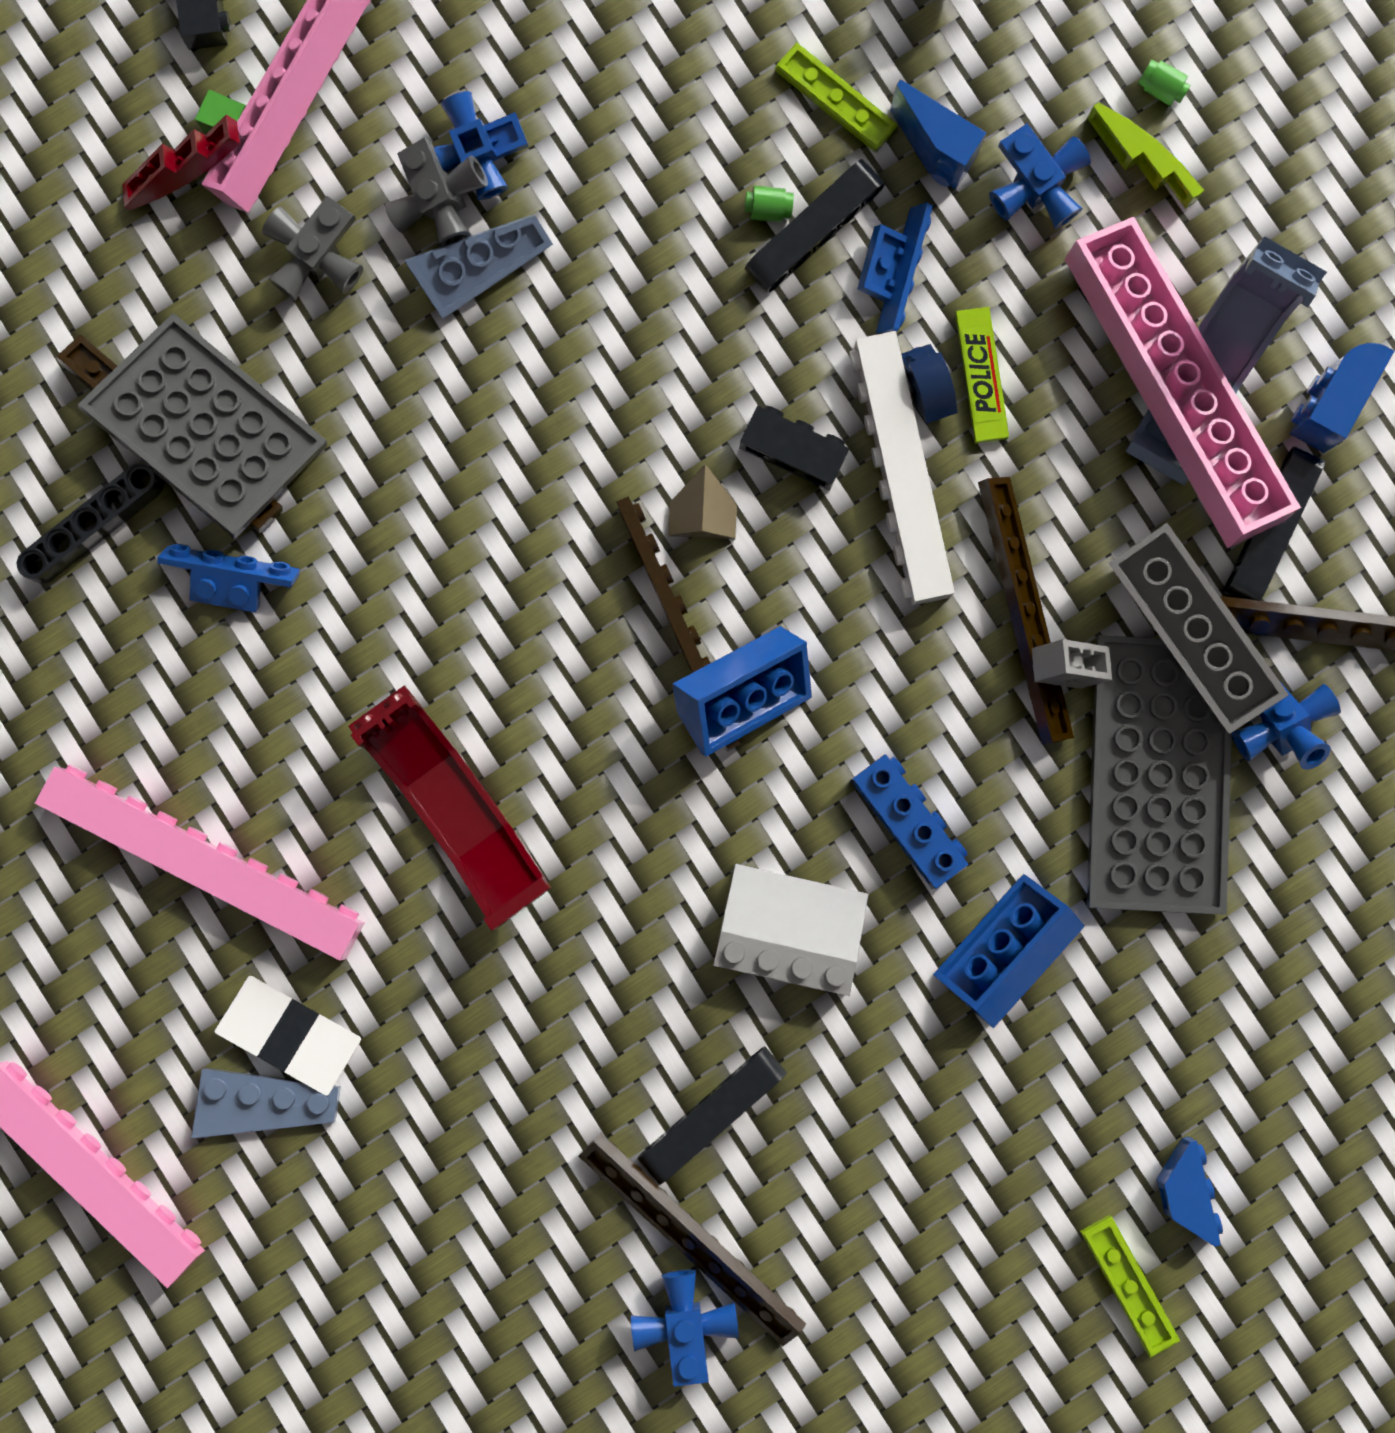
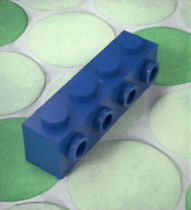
[850,754,969,889]

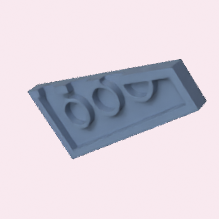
[404,214,553,319]
[191,1068,341,1139]

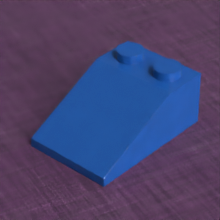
[890,79,986,189]

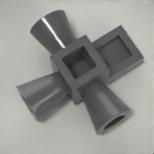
[385,137,488,247]
[262,196,363,301]

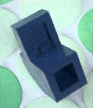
[901,344,958,424]

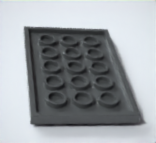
[78,313,327,539]

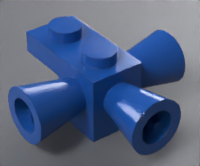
[434,91,529,200]
[989,123,1091,229]
[1232,682,1341,770]
[631,1270,739,1387]

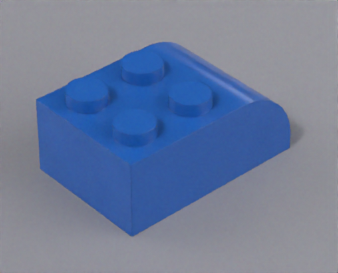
[1289,343,1395,453]

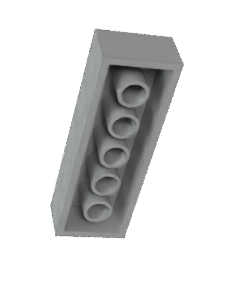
[1109,523,1289,734]

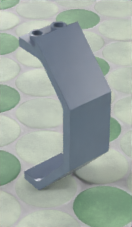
[1126,236,1327,486]

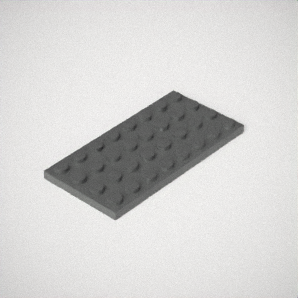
[1087,635,1232,915]

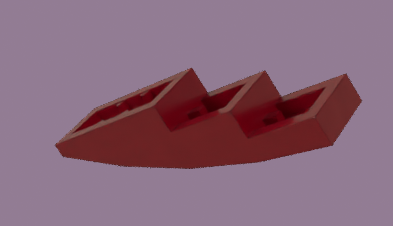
[122,115,240,210]

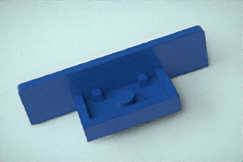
[857,202,933,334]
[157,544,300,612]

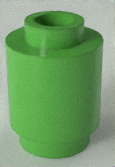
[1138,60,1191,106]
[744,185,794,223]

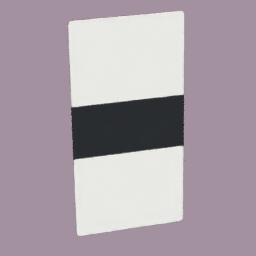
[215,976,361,1096]

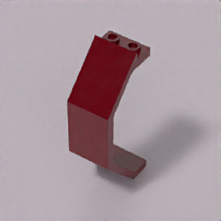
[348,685,552,931]

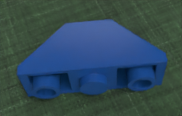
[1156,1136,1223,1247]

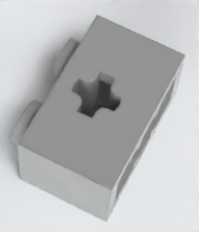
[1032,639,1112,689]

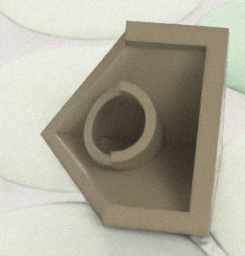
[668,464,737,540]

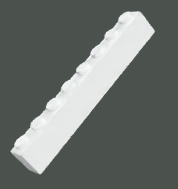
[850,331,955,606]

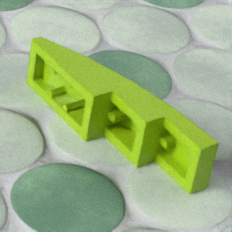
[1087,102,1204,209]

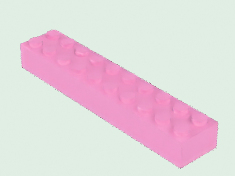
[1064,217,1301,548]

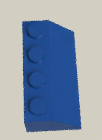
[672,626,812,757]
[933,874,1085,1029]

